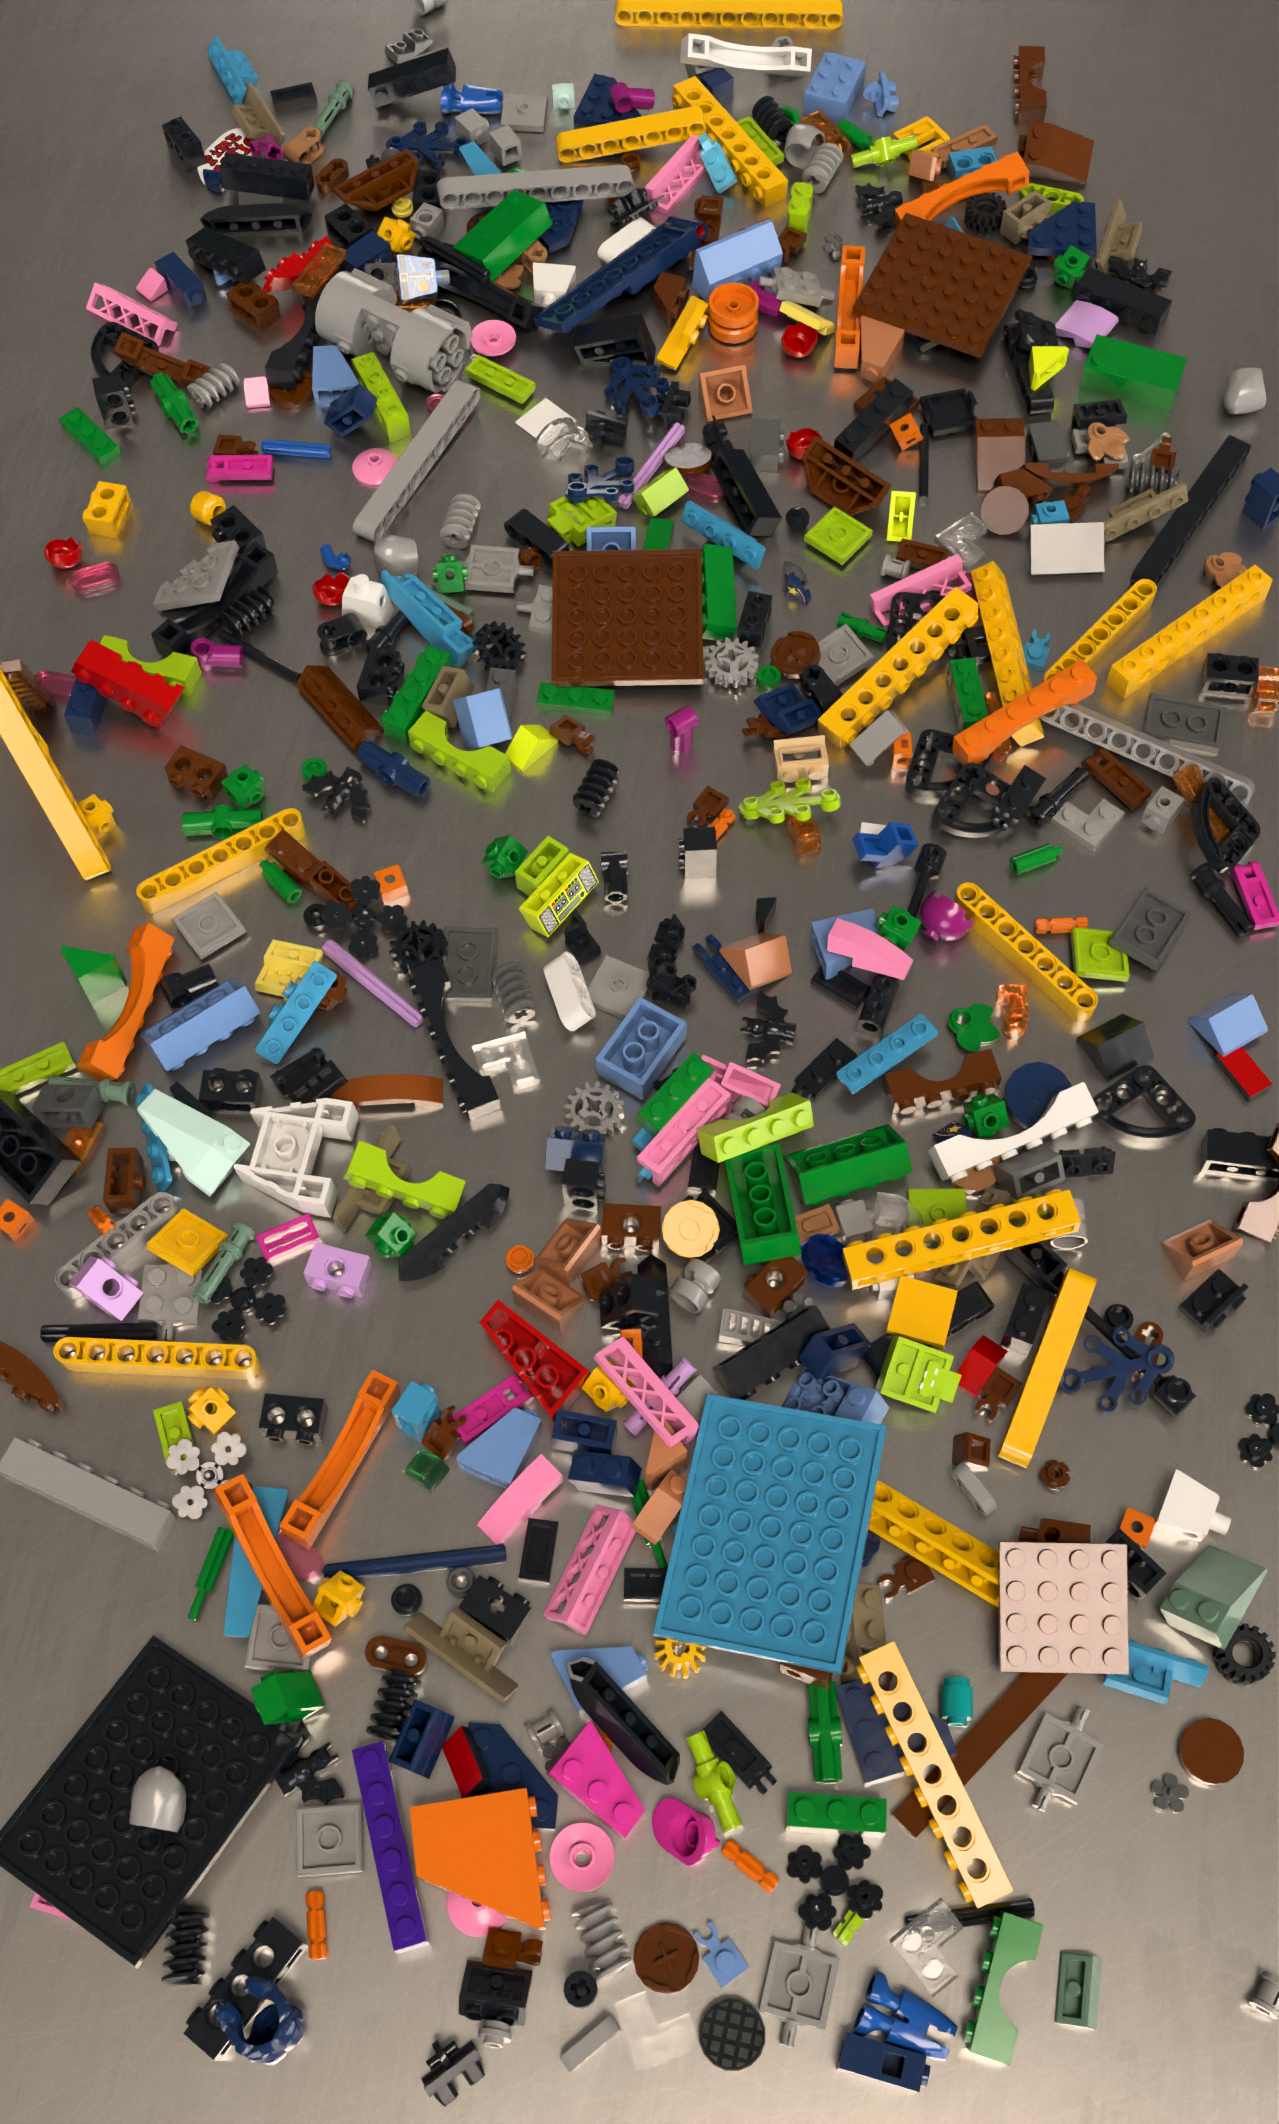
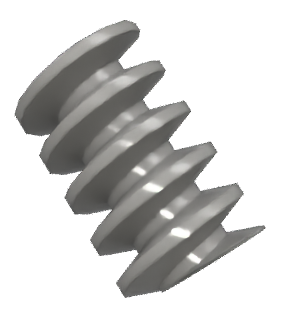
[802,143,844,194]
[187,361,241,408]
[439,493,481,549]
[572,1903,632,1982]

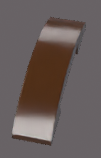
[689,195,724,270]
[113,332,211,387]
[1019,463,1119,489]

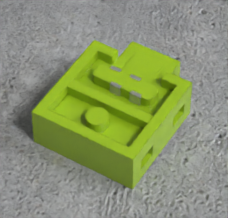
[547,496,617,547]
[875,1335,961,1413]

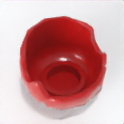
[781,321,818,358]
[785,428,823,461]
[44,537,83,569]
[312,572,350,606]

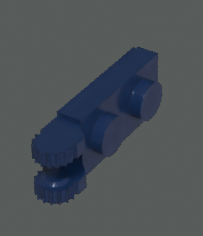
[692,934,759,1004]

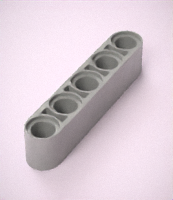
[55,1192,179,1299]

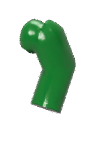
[781,105,800,125]

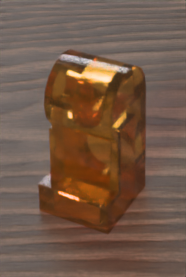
[1253,667,1279,715]
[784,812,821,858]
[996,985,1029,1040]

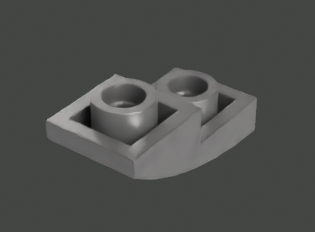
[385,28,433,64]

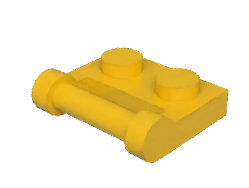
[892,116,950,161]

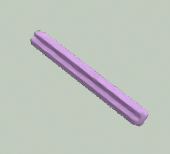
[617,422,685,510]
[322,939,425,1027]

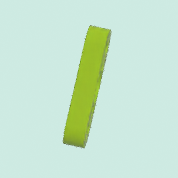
[1019,183,1084,212]

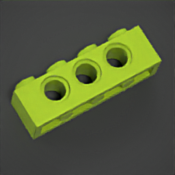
[352,352,411,443]

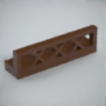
[296,665,384,750]

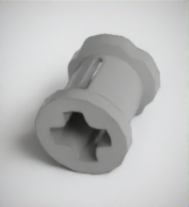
[881,555,911,580]
[524,1708,565,1751]
[1249,1971,1279,2019]

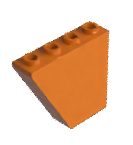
[409,1788,551,1931]

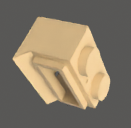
[772,735,829,782]

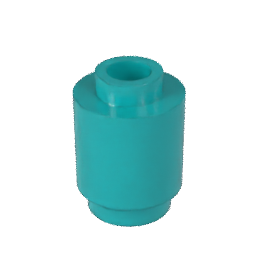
[941,1677,973,1727]

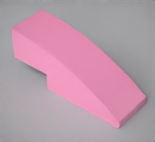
[827,918,913,980]
[701,1055,781,1109]
[477,1454,563,1545]

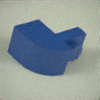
[852,822,919,868]

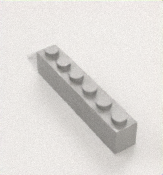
[0,1437,177,1552]

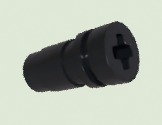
[563,1970,598,2009]

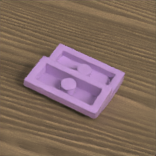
[1055,300,1119,348]

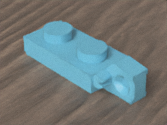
[698,132,738,194]

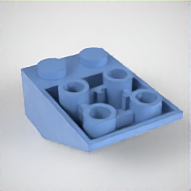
[781,1366,889,1424]

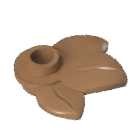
[492,264,524,289]
[1086,422,1129,462]
[1204,552,1248,588]

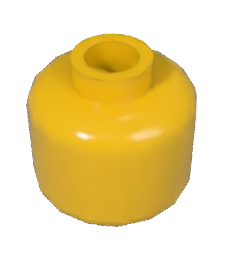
[190,491,226,526]

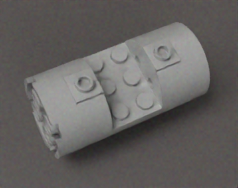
[315,268,473,394]

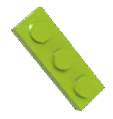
[736,116,784,166]
[465,355,536,404]
[0,1041,76,1096]

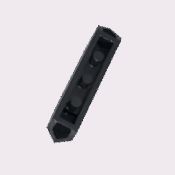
[200,203,313,236]
[398,1183,510,1281]
[637,1254,674,1382]
[566,1657,680,1785]

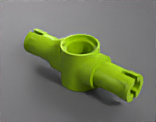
[851,135,918,168]
[686,1730,743,1832]

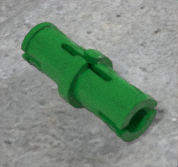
[837,612,889,644]

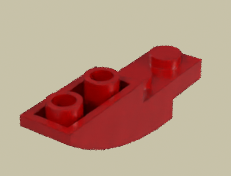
[263,236,332,292]

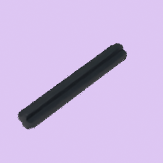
[422,236,491,282]
[40,1322,158,1342]
[904,1898,1035,1935]

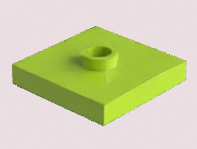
[804,506,873,565]
[1070,927,1130,982]
[907,1189,967,1246]

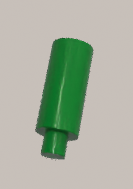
[836,119,873,151]
[1009,843,1063,875]
[259,859,303,904]

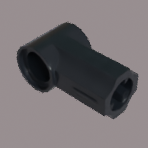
[601,851,628,904]
[160,963,219,1009]

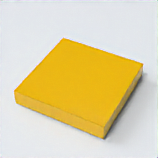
[147,1208,228,1277]
[886,1275,958,1349]

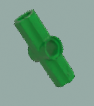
[150,372,199,434]
[182,805,263,840]
[808,1681,843,1784]

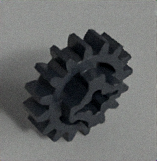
[472,621,526,670]
[389,920,448,974]

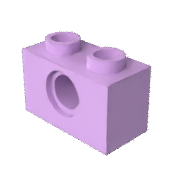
[303,1242,373,1298]
[69,1256,143,1321]

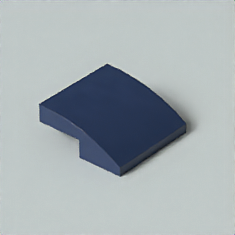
[754,683,823,735]

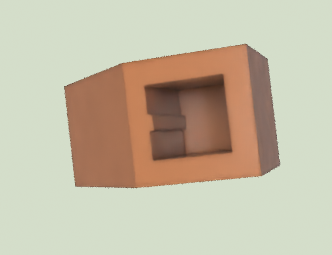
[909,149,943,181]

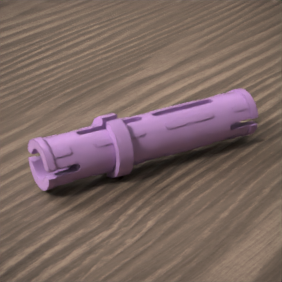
[623,1357,697,1436]

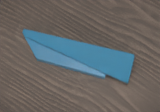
[459,141,501,208]
[380,570,476,668]
[223,1486,288,1638]

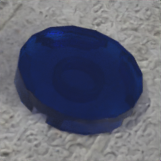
[801,1234,849,1287]

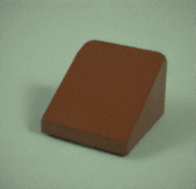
[952,1432,991,1469]

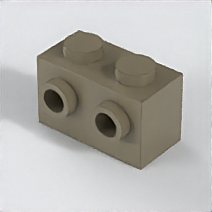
[1000,190,1051,245]
[422,666,475,728]

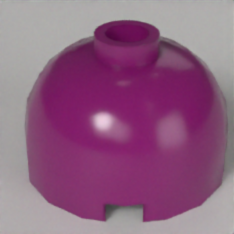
[920,891,975,942]

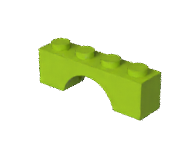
[100,635,202,696]
[408,711,511,793]
[697,1093,814,1163]
[343,1140,466,1219]

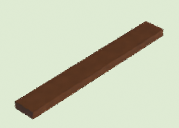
[891,1672,1069,1840]

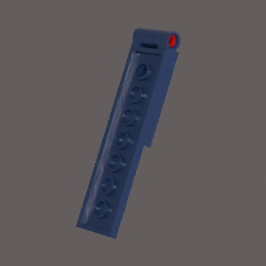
[533,215,708,333]

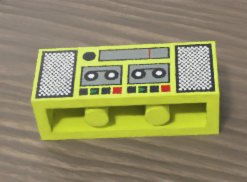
[519,853,599,937]

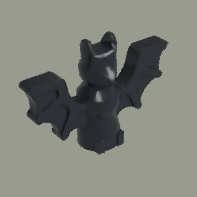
[855,183,903,229]
[1108,256,1172,291]
[302,767,371,823]
[740,991,797,1063]
[275,1720,345,1805]

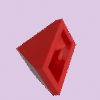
[957,1335,1008,1399]

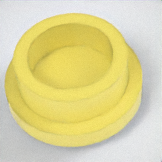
[391,196,414,218]

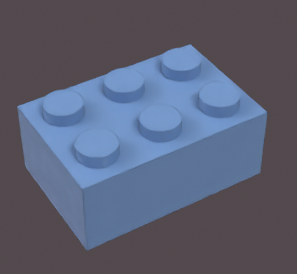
[803,51,866,124]
[595,997,687,1100]

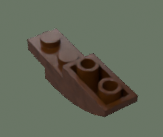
[264,829,359,911]
[0,1341,67,1413]

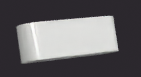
[597,217,656,264]
[543,951,596,1031]

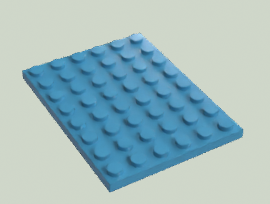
[653,1394,887,1674]

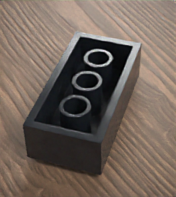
[0,1090,82,1205]

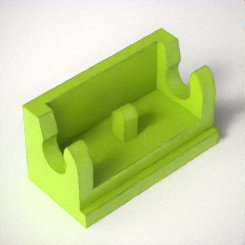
[631,467,689,517]

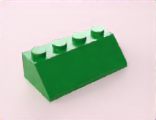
[783,1124,913,1205]

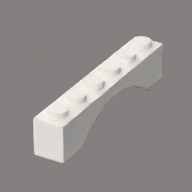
[680,33,812,78]
[928,1082,1099,1182]

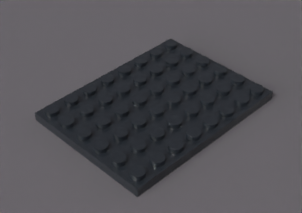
[0,1635,303,1969]

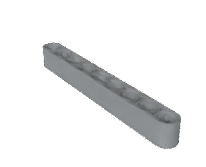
[436,165,635,210]
[353,379,481,543]
[1039,704,1255,805]

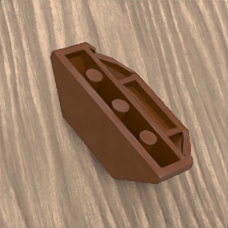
[332,149,419,211]
[802,435,892,516]

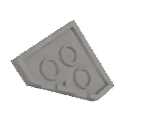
[153,540,239,611]

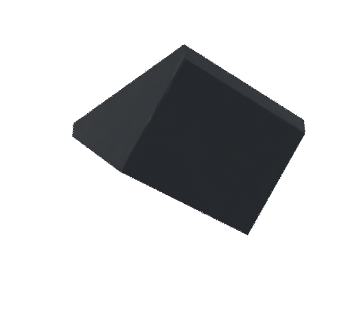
[1076,1014,1154,1083]

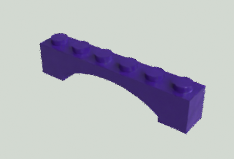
[352,1741,430,1954]

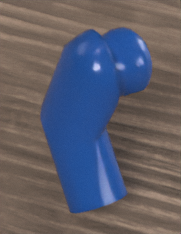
[320,544,351,571]

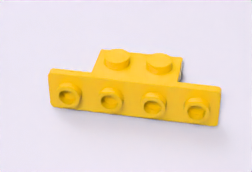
[656,296,709,370]

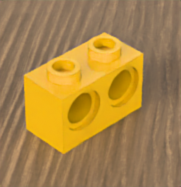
[83,481,131,538]

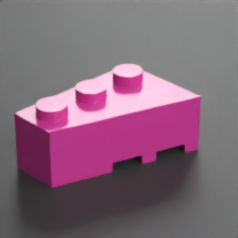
[546,1720,645,1838]

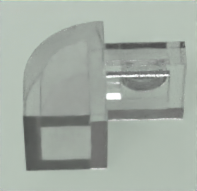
[533,417,593,462]
[873,1192,924,1256]

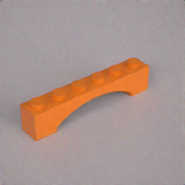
[895,151,1030,226]
[834,245,865,369]
[952,659,1097,766]
[76,922,175,1081]
[279,1369,400,1550]
[214,1474,332,1661]

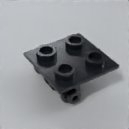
[607,187,664,225]

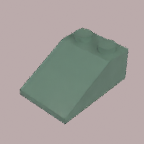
[1160,1545,1267,1650]

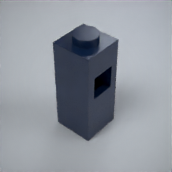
[155,252,207,310]
[837,2032,930,2093]

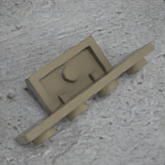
[231,83,285,146]
[1095,199,1143,274]
[1104,482,1188,543]
[333,1124,411,1231]
[934,1188,1011,1287]
[840,1584,886,1684]
[404,1607,518,1703]

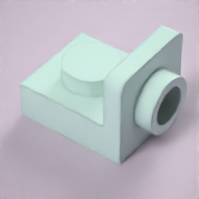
[552,83,575,109]

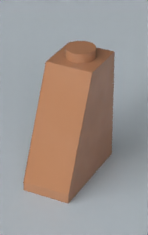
[859,315,905,383]

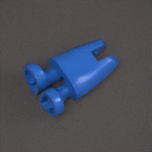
[440,83,503,114]
[853,1970,958,2060]

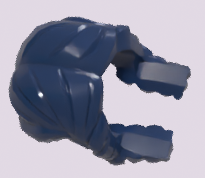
[214,1975,304,2065]

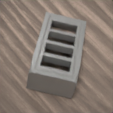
[719,1308,780,1346]

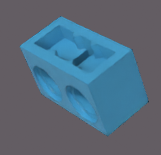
[946,146,997,182]
[391,1381,442,1442]

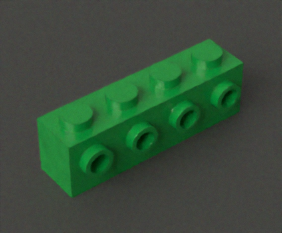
[701,543,737,642]
[381,645,453,747]

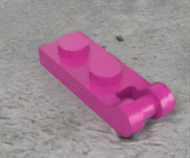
[205,455,274,483]
[1229,861,1279,930]
[453,1374,534,1446]

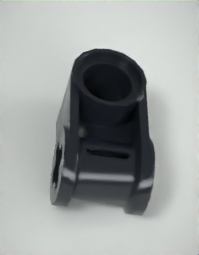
[317,613,368,655]
[801,665,843,714]

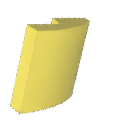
[779,301,836,336]
[255,939,324,997]

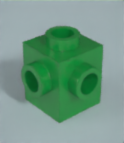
[1052,245,1090,289]
[432,555,468,593]
[221,764,266,810]
[481,835,528,879]
[875,905,922,951]
[962,1093,1010,1137]
[365,1212,417,1258]

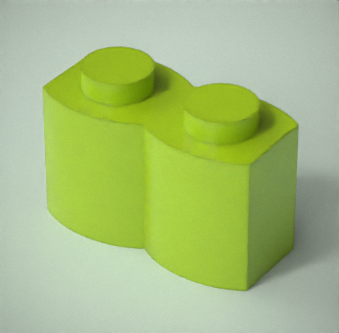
[786,182,813,233]

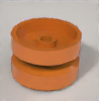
[708,282,759,344]

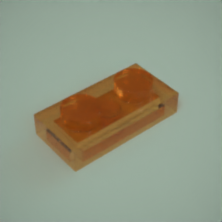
[64,1121,106,1176]

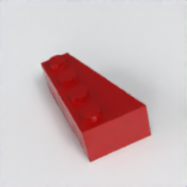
[71,639,185,729]
[479,1300,591,1423]

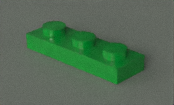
[59,407,121,465]
[536,682,615,717]

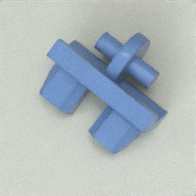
[863,71,899,117]

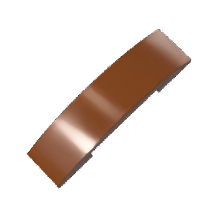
[332,1074,443,1111]

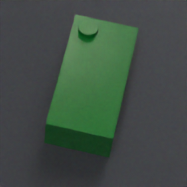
[453,189,553,282]
[1079,334,1187,412]
[725,1143,801,1265]

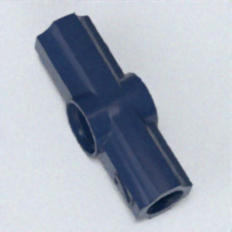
[356,741,431,798]

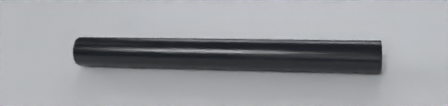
[919,423,929,502]
[217,629,301,682]

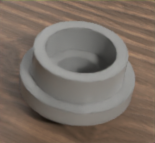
[478,2020,512,2048]

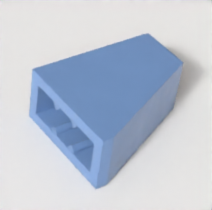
[312,345,359,405]
[810,908,879,980]
[456,1407,543,1489]
[550,1646,649,1716]

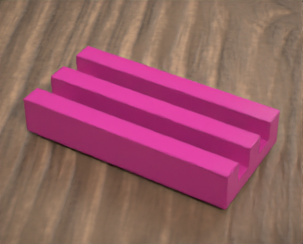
[256,1213,320,1263]

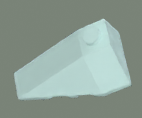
[137,1089,250,1197]

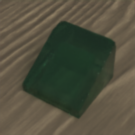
[403,1448,450,1492]

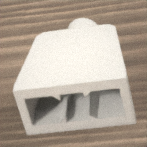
[533,262,577,308]
[341,574,394,628]
[1153,1469,1231,1542]

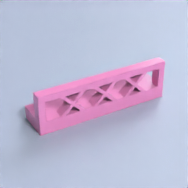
[645,134,707,215]
[86,283,178,347]
[870,554,972,629]
[637,1078,731,1187]
[594,1337,699,1448]
[543,1505,636,1636]

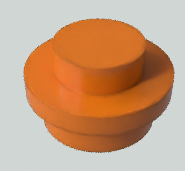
[505,1245,534,1274]

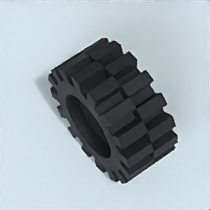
[964,192,1007,234]
[1213,1623,1276,1686]

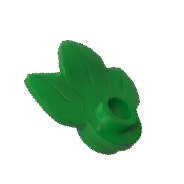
[947,1004,1001,1053]

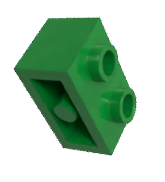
[251,1669,325,1725]

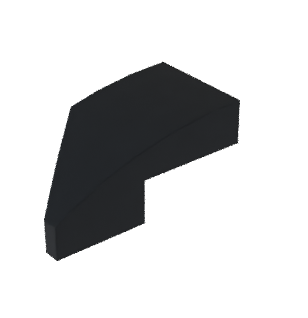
[564,910,601,965]

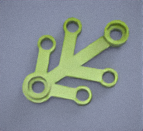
[739,778,841,824]

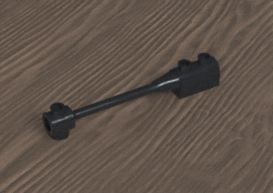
[855,843,947,1040]
[1003,1241,1197,1417]

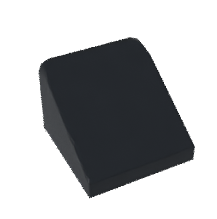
[755,897,777,933]

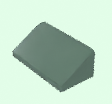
[1055,1951,1102,2030]

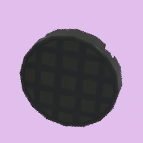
[699,1998,765,2071]

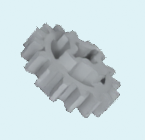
[704,637,759,688]
[564,1082,625,1136]

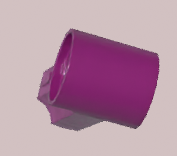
[609,82,655,113]
[249,135,284,160]
[747,280,785,318]
[191,638,243,671]
[665,705,699,753]

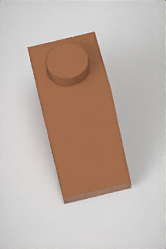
[631,1469,687,1545]

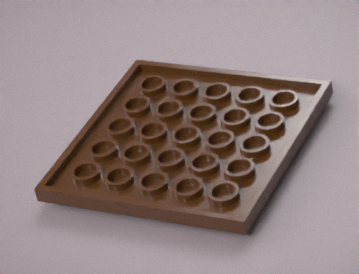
[852,213,1033,358]
[552,549,703,687]

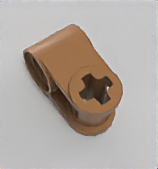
[283,127,325,164]
[517,239,548,276]

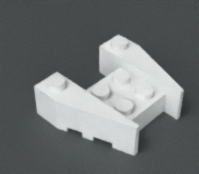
[233,1098,359,1218]

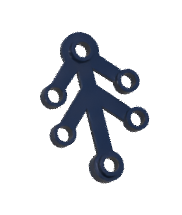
[386,121,469,168]
[604,356,670,417]
[565,457,634,503]
[1059,1328,1175,1412]

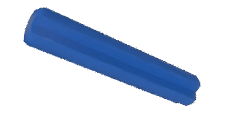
[261,439,332,459]

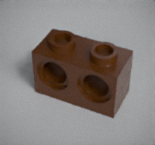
[226,281,281,333]
[164,745,228,801]

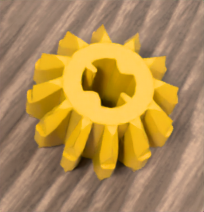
[654,1638,707,1679]

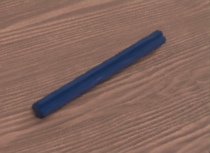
[323,1544,507,1579]

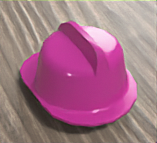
[652,1797,720,1866]

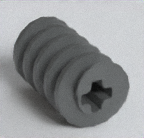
[1126,461,1180,494]
[491,962,536,1024]

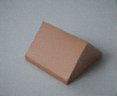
[698,364,753,422]
[719,933,792,990]
[534,1218,602,1286]
[1161,1219,1243,1281]
[512,1267,587,1334]
[645,1418,688,1491]

